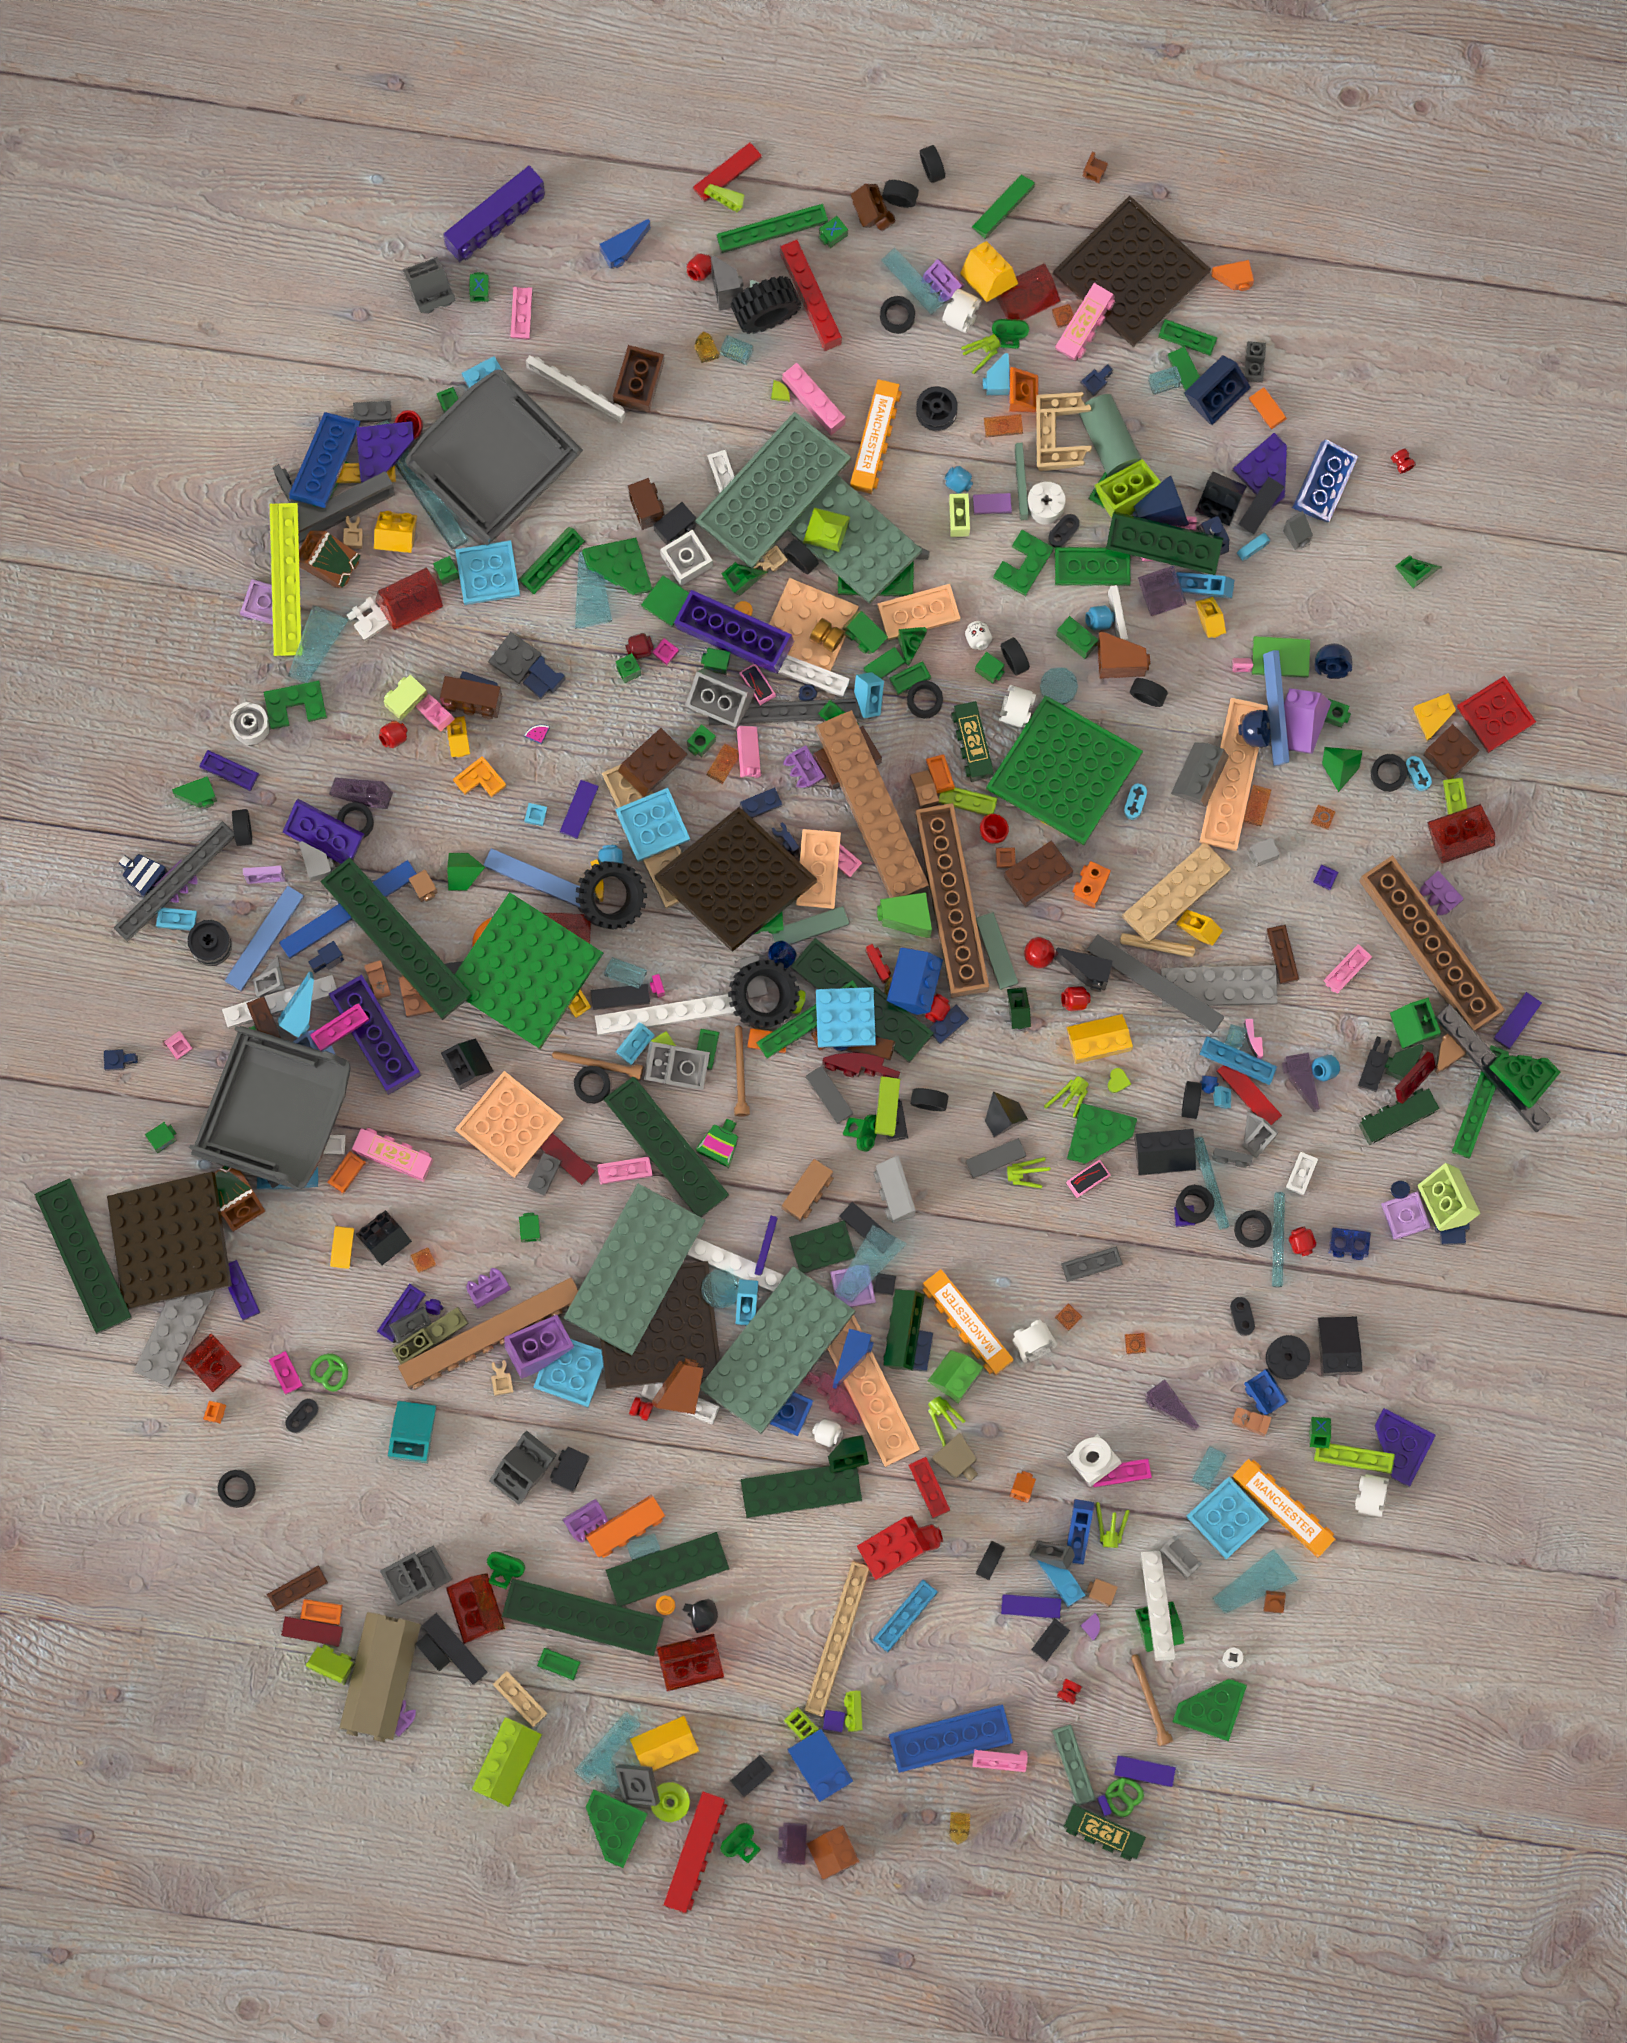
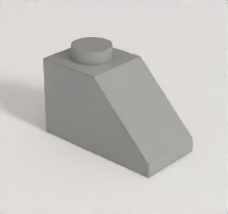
[298,842,335,882]

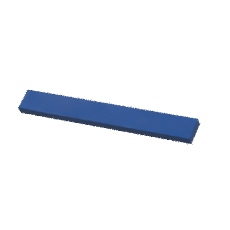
[279,860,417,959]

